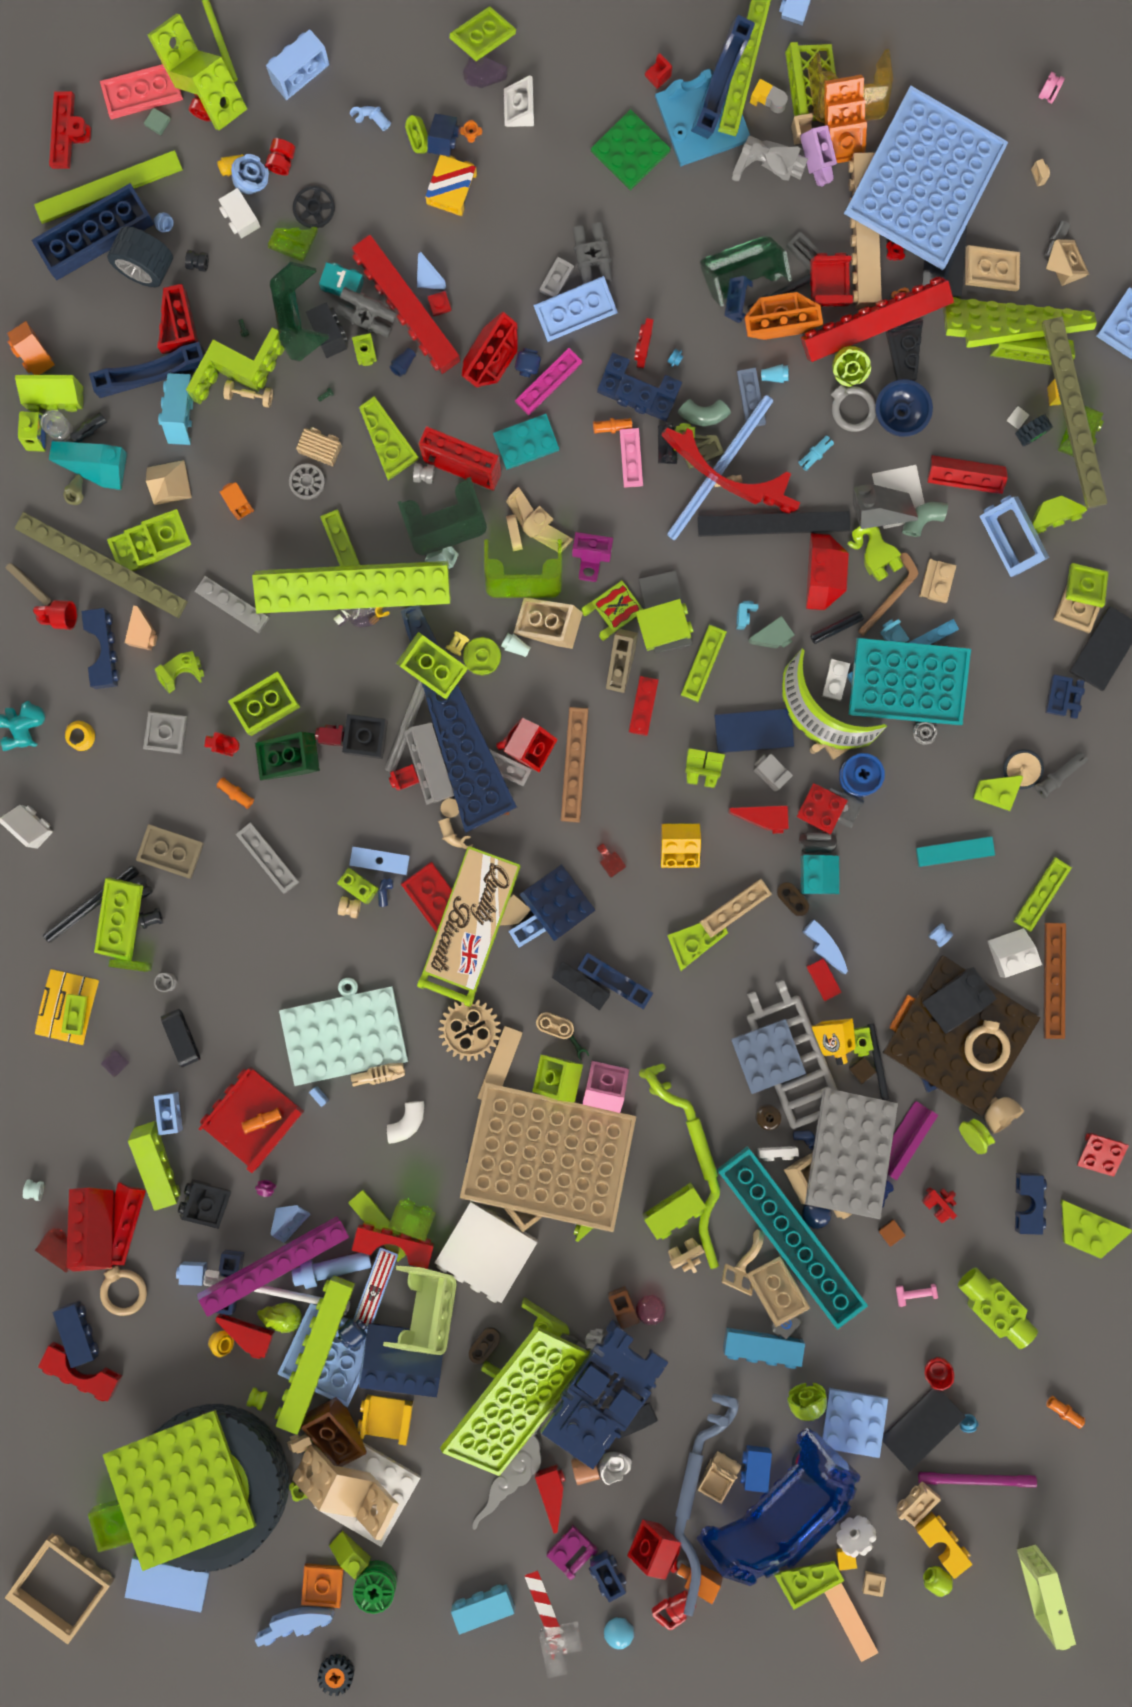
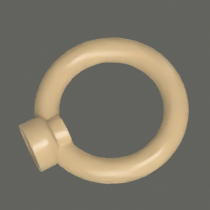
[964,1020,1010,1072]
[100,1265,147,1316]

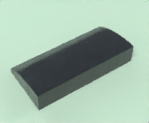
[922,225,967,299]
[882,1388,966,1471]

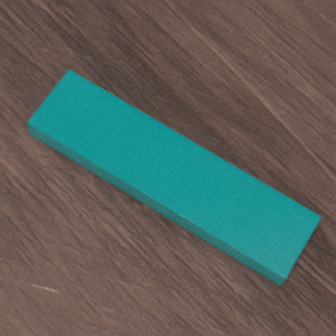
[915,837,995,867]

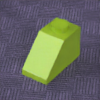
[329,1530,371,1580]

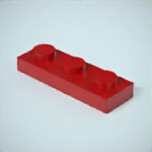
[629,676,659,736]

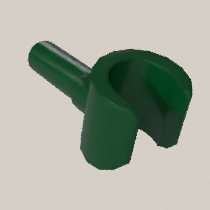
[569,1035,589,1060]

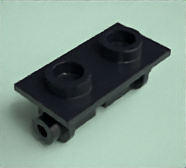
[658,423,677,464]

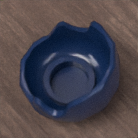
[802,1204,832,1229]

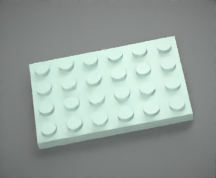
[279,986,408,1086]

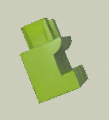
[685,748,725,788]
[337,868,379,904]

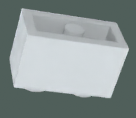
[218,188,260,239]

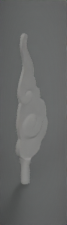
[472,1424,542,1530]

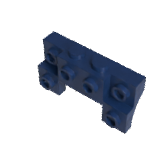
[597,352,682,422]

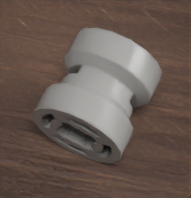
[413,463,435,484]
[154,972,177,992]

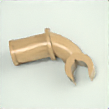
[438,818,473,849]

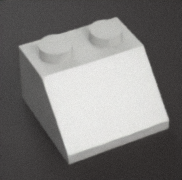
[0,805,53,849]
[987,928,1042,978]

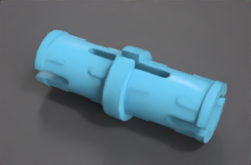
[798,436,834,471]

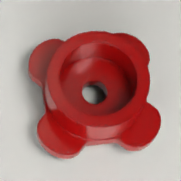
[886,242,905,261]

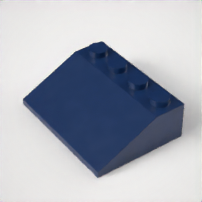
[359,1323,443,1397]

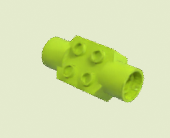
[957,1267,1038,1349]

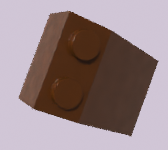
[301,1397,367,1467]

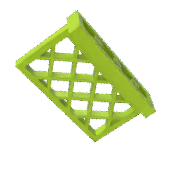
[785,42,836,121]

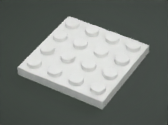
[314,1443,421,1547]

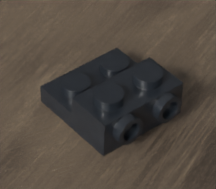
[178,1179,231,1229]

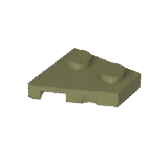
[684,434,724,469]

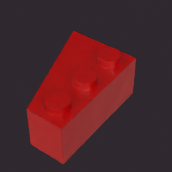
[157,284,198,355]

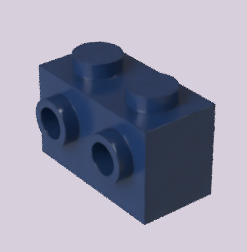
[589,1550,627,1603]

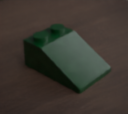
[255,732,320,781]

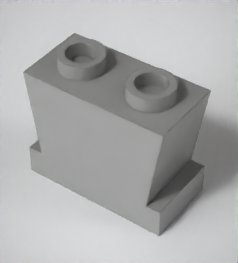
[753,754,793,792]

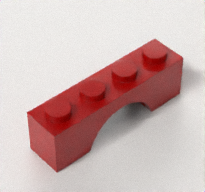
[352,1223,435,1269]
[38,1342,123,1402]

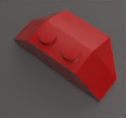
[461,312,518,387]
[806,533,849,610]

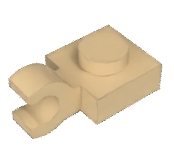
[287,1434,312,1453]

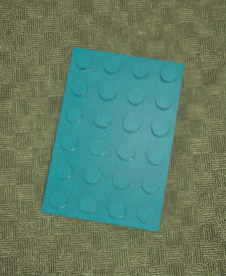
[848,638,971,725]

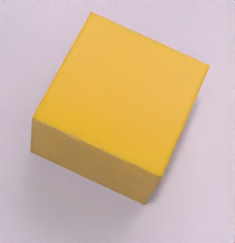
[836,1548,857,1570]

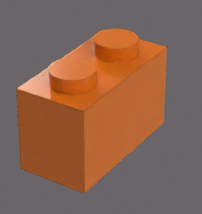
[220,482,254,520]

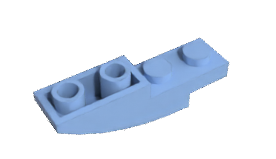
[255,1606,335,1647]

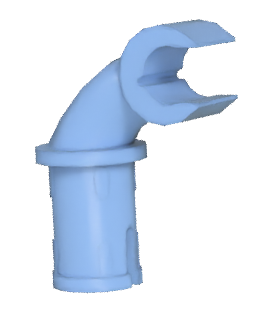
[350,106,391,131]

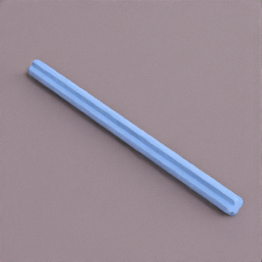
[667,395,773,540]

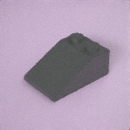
[853,484,918,529]

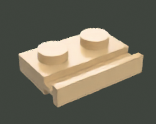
[919,559,956,603]

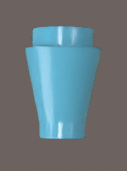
[761,364,789,383]

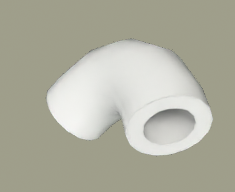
[387,1101,424,1144]

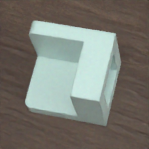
[425,541,459,569]

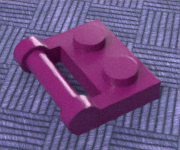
[546,1525,598,1580]

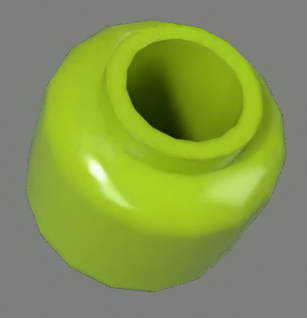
[923,1566,953,1597]

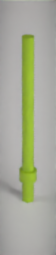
[201,0,238,82]

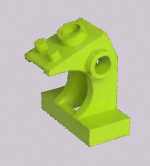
[155,651,204,694]

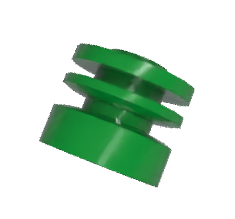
[353,1560,397,1614]

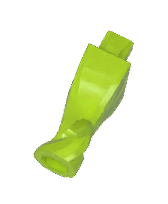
[847,526,903,582]

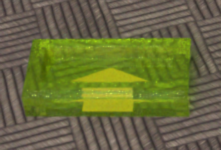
[108,958,152,972]

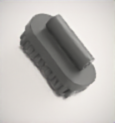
[799,832,837,853]

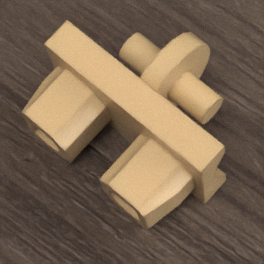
[668,1238,705,1273]

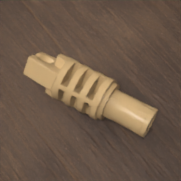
[351,1063,405,1087]

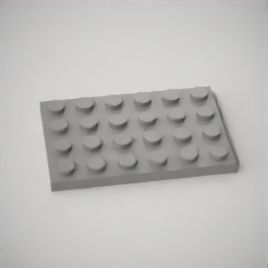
[805,1088,898,1219]

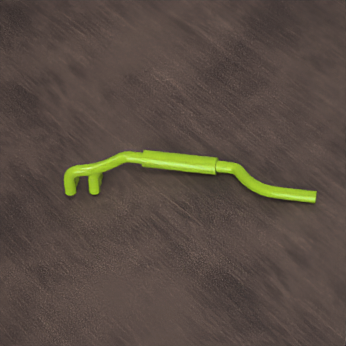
[639,1063,720,1269]

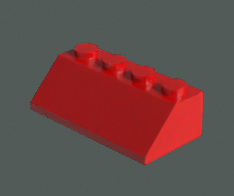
[66,1187,114,1272]

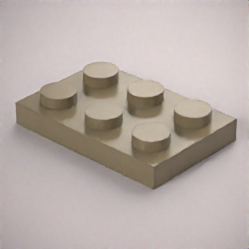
[136,824,204,879]

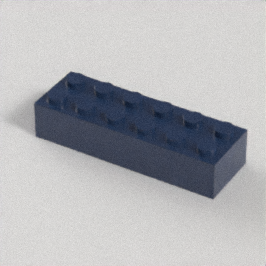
[31,183,154,281]

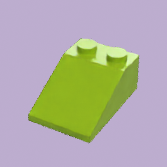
[396,632,468,699]

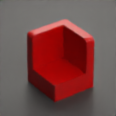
[645,53,672,89]

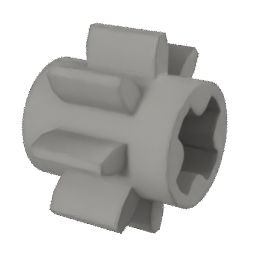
[585,1328,607,1351]

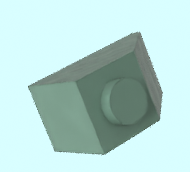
[748,616,795,649]

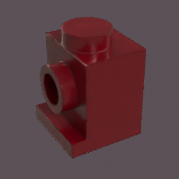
[315,724,345,747]

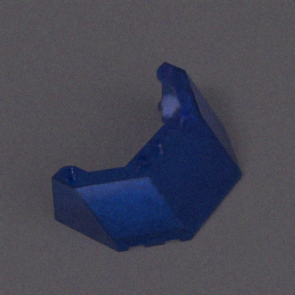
[696,1428,861,1586]

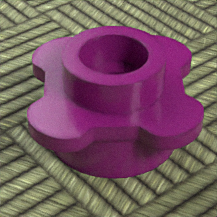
[255,1180,276,1197]

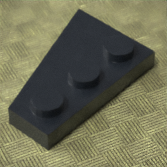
[885,320,923,381]

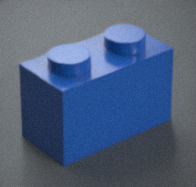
[740,1445,772,1493]

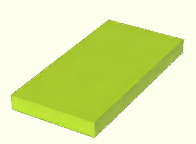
[94,877,143,961]

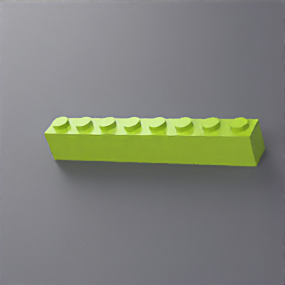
[275,1275,355,1435]

